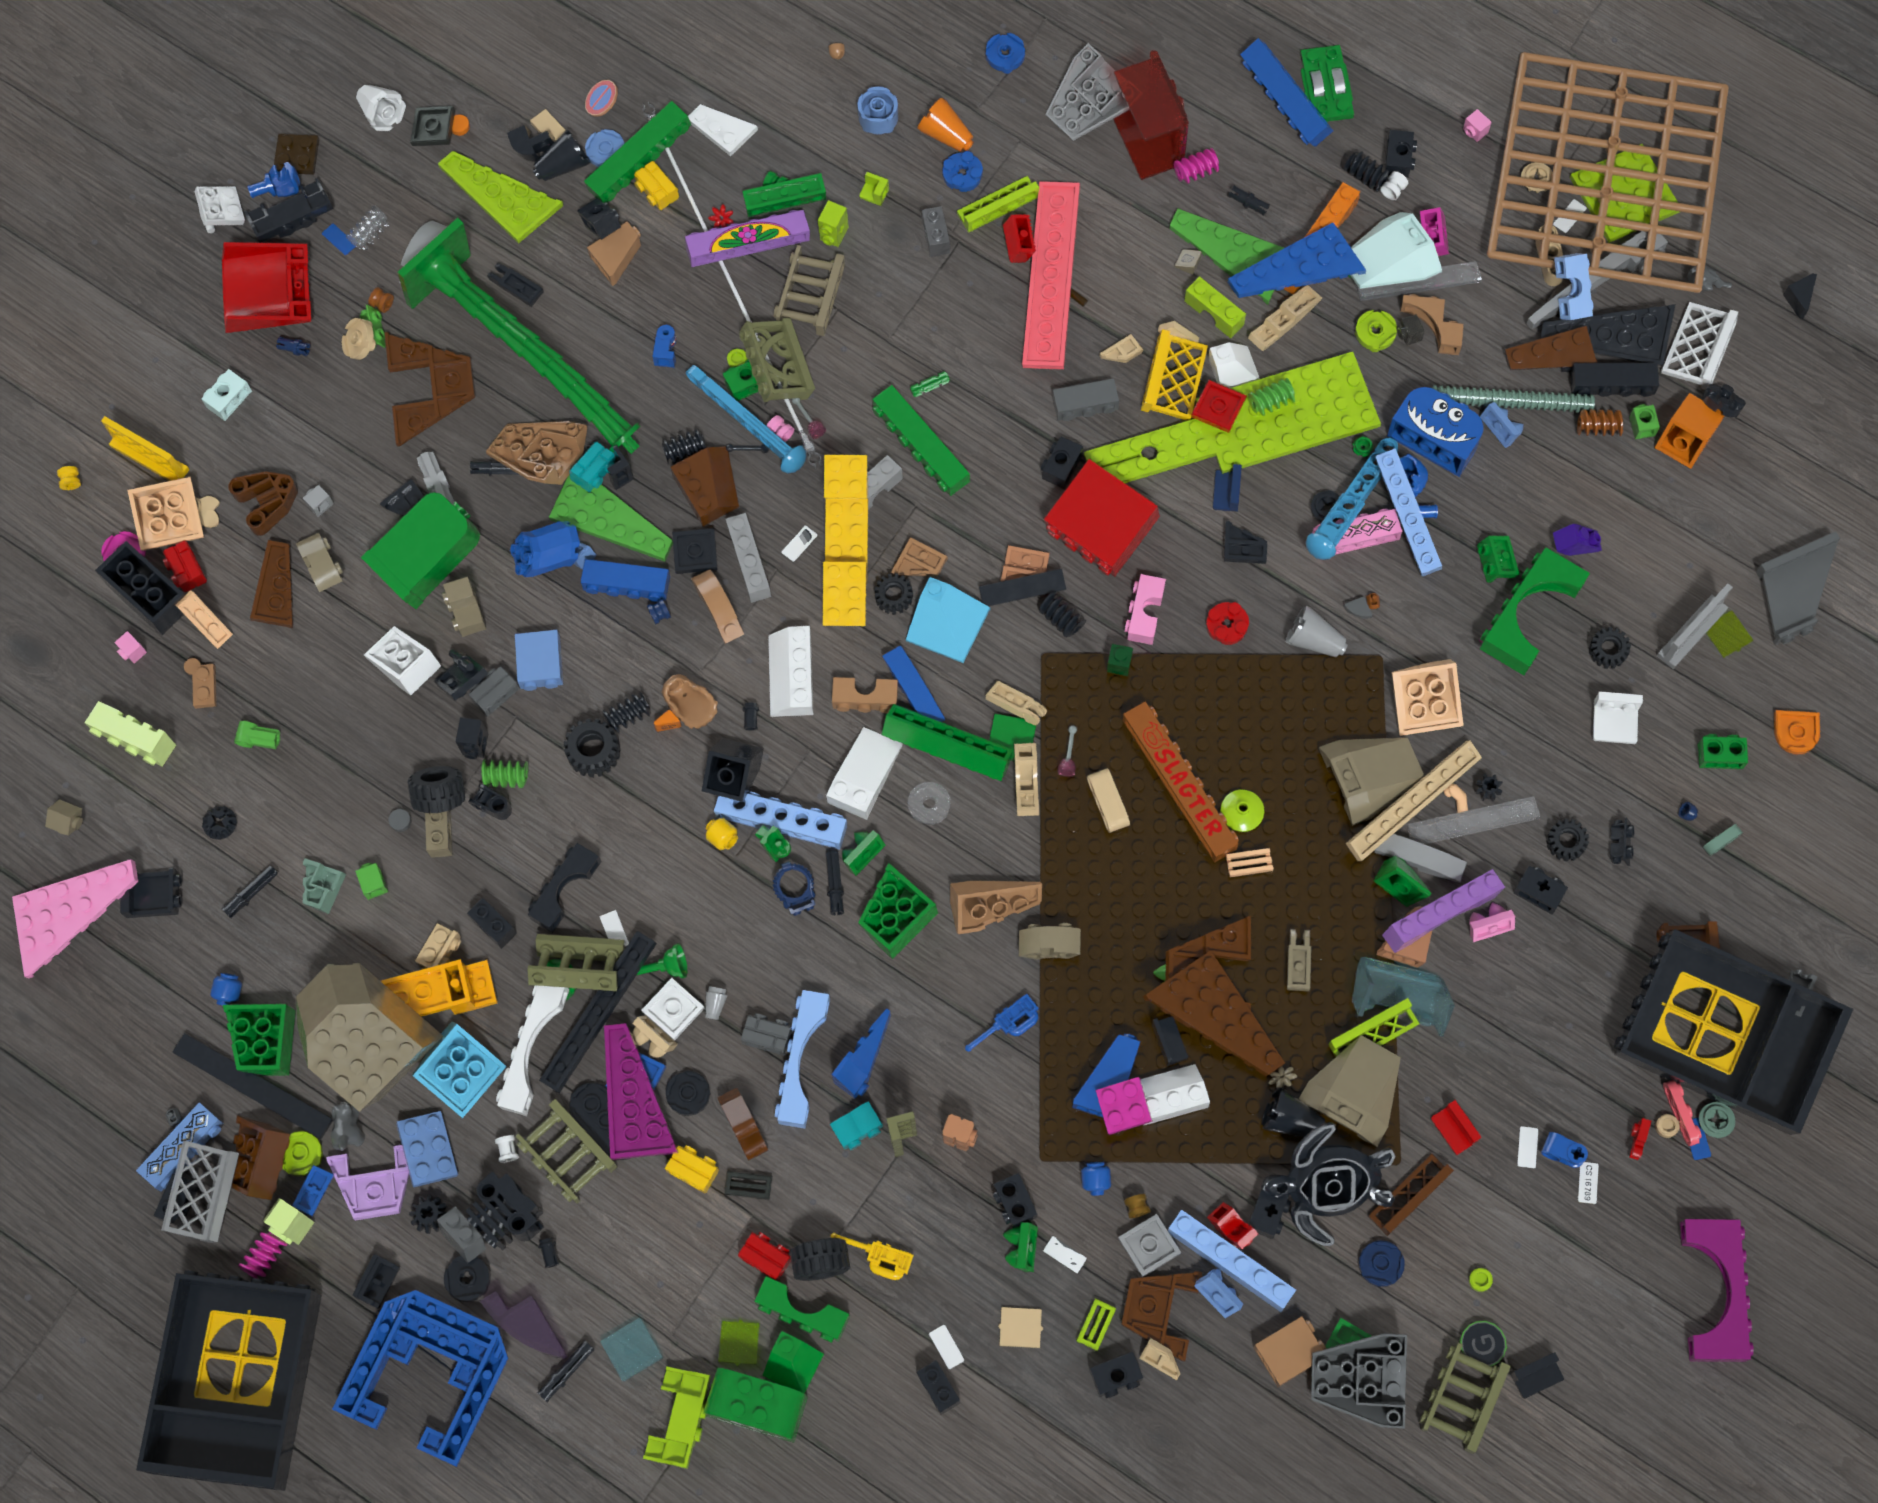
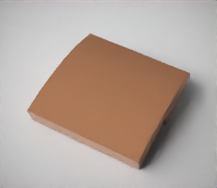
[1001,545,1050,582]

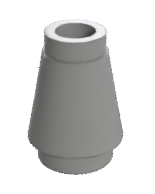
[705,986,727,1020]

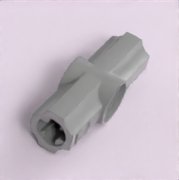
[417,452,455,504]

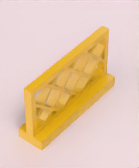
[1141,329,1208,421]
[101,416,190,481]

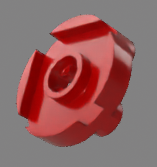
[1206,602,1249,645]

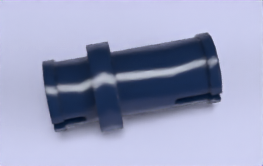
[276,336,310,356]

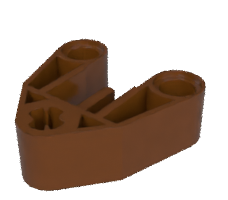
[228,471,298,536]
[717,1088,769,1161]

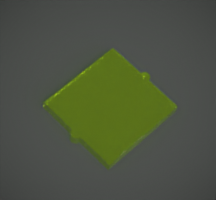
[1706,611,1753,658]
[718,1320,760,1366]

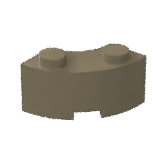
[296,533,343,592]
[1019,923,1081,960]

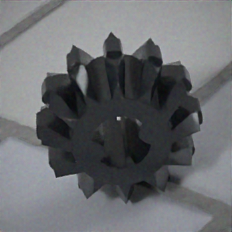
[409,1195,447,1234]

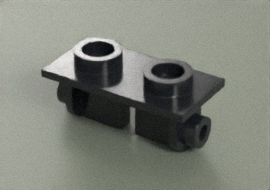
[1610,817,1635,866]

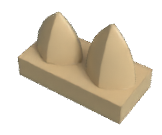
[632,1015,678,1059]

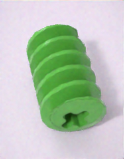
[1248,378,1295,416]
[481,759,528,788]

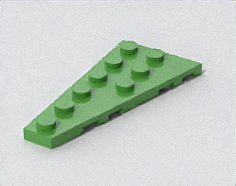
[1170,209,1284,304]
[549,474,673,562]

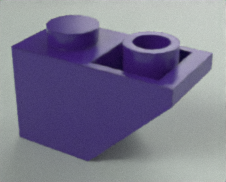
[1553,524,1602,556]

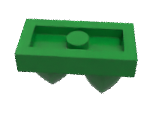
[842,830,886,876]
[1003,1222,1038,1272]

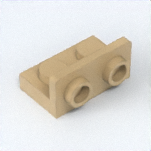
[415,923,461,968]

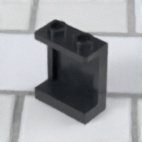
[120,867,182,918]

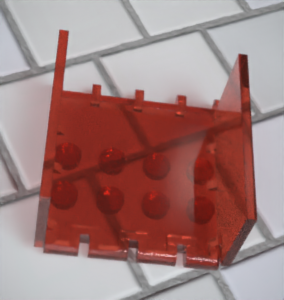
[1113,50,1189,180]

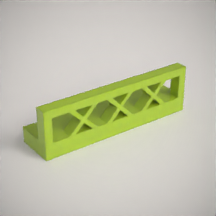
[957,176,1039,232]
[1328,998,1420,1057]

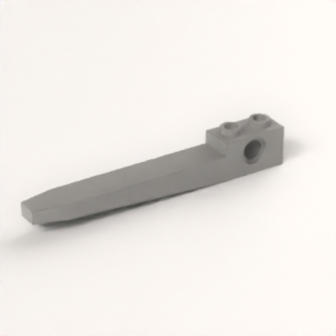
[1526,231,1668,330]

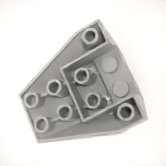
[1046,43,1143,141]

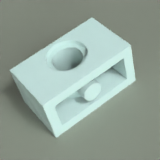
[202,369,252,421]

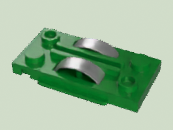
[1300,45,1354,122]

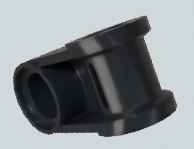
[468,784,512,820]

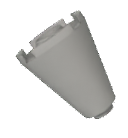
[1285,605,1348,657]

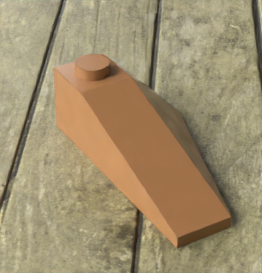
[950,881,1042,934]

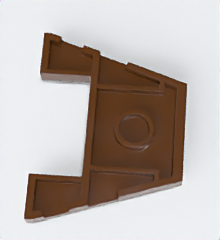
[1121,1272,1202,1362]

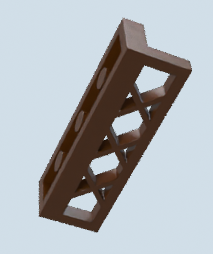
[1368,1154,1454,1236]

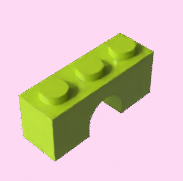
[1184,276,1246,339]

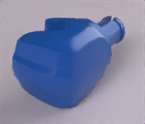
[247,162,300,198]

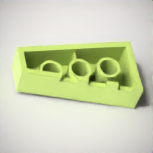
[85,701,176,767]

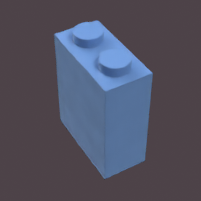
[515,630,563,691]

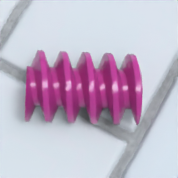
[1174,148,1219,184]
[238,1231,287,1279]

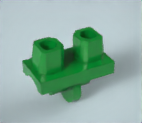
[755,825,791,862]

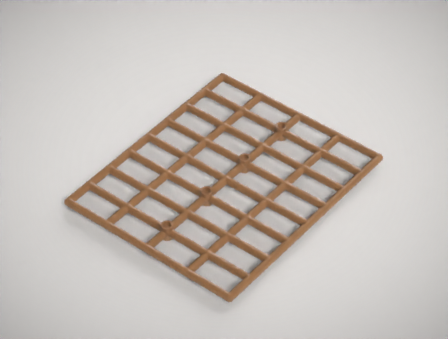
[1487,52,1729,293]

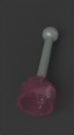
[792,398,826,439]
[1058,726,1077,776]

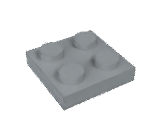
[1118,1214,1181,1278]

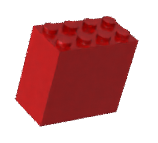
[1044,459,1160,577]

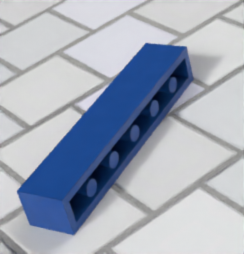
[1240,38,1334,147]

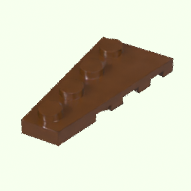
[1505,326,1597,370]
[250,540,293,628]

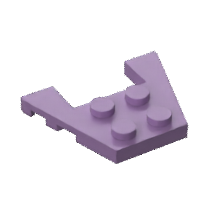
[326,1145,409,1221]

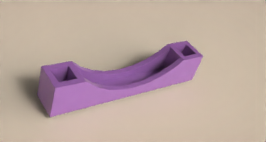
[1382,869,1505,953]

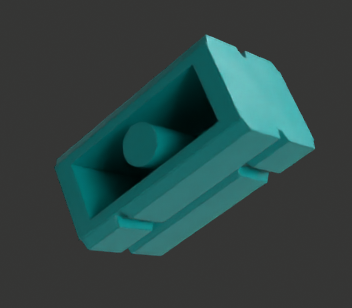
[569,442,616,492]

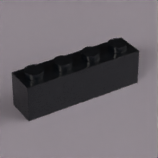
[1570,363,1659,397]

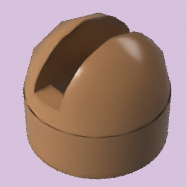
[829,43,845,60]

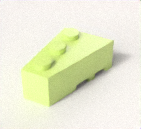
[263,1198,315,1245]

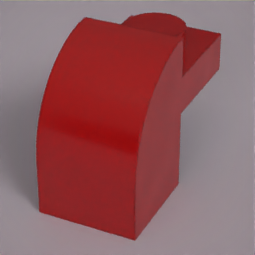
[1207,1202,1258,1249]

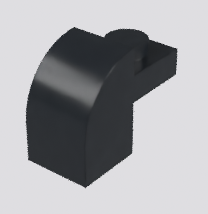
[507,125,556,161]

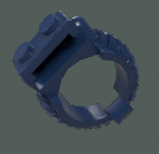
[772,861,816,916]

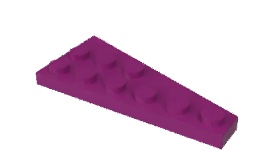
[604,1023,679,1160]

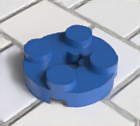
[986,33,1025,74]
[943,151,983,192]

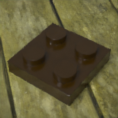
[274,134,319,175]

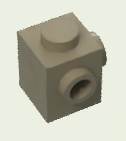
[45,799,83,836]

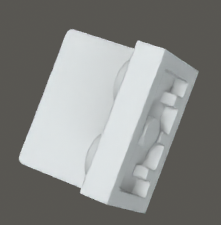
[1593,692,1643,744]

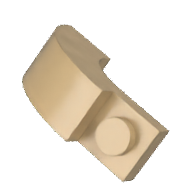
[1014,743,1039,816]

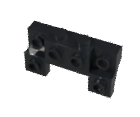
[244,178,333,243]

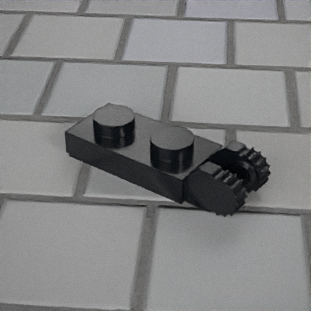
[487,263,544,307]

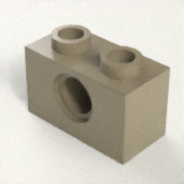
[425,811,453,858]

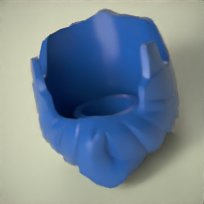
[1400,454,1428,497]

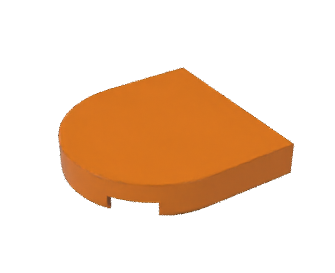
[1774,710,1820,755]

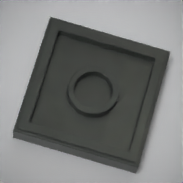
[410,106,455,146]

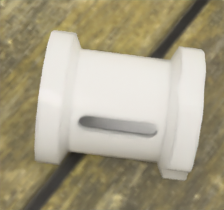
[495,1135,519,1163]

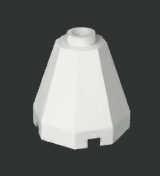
[356,85,406,131]

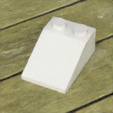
[364,626,441,695]

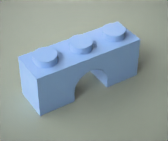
[1554,253,1593,320]

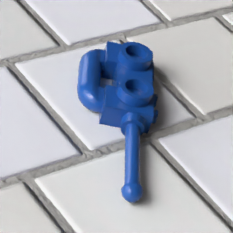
[965,994,1039,1052]

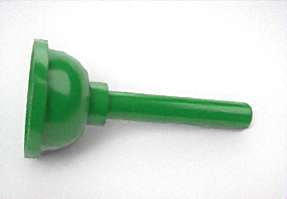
[636,943,688,979]

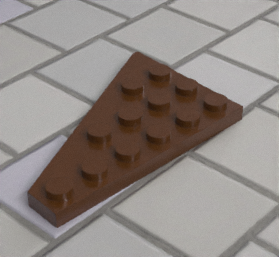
[1142,950,1285,1076]

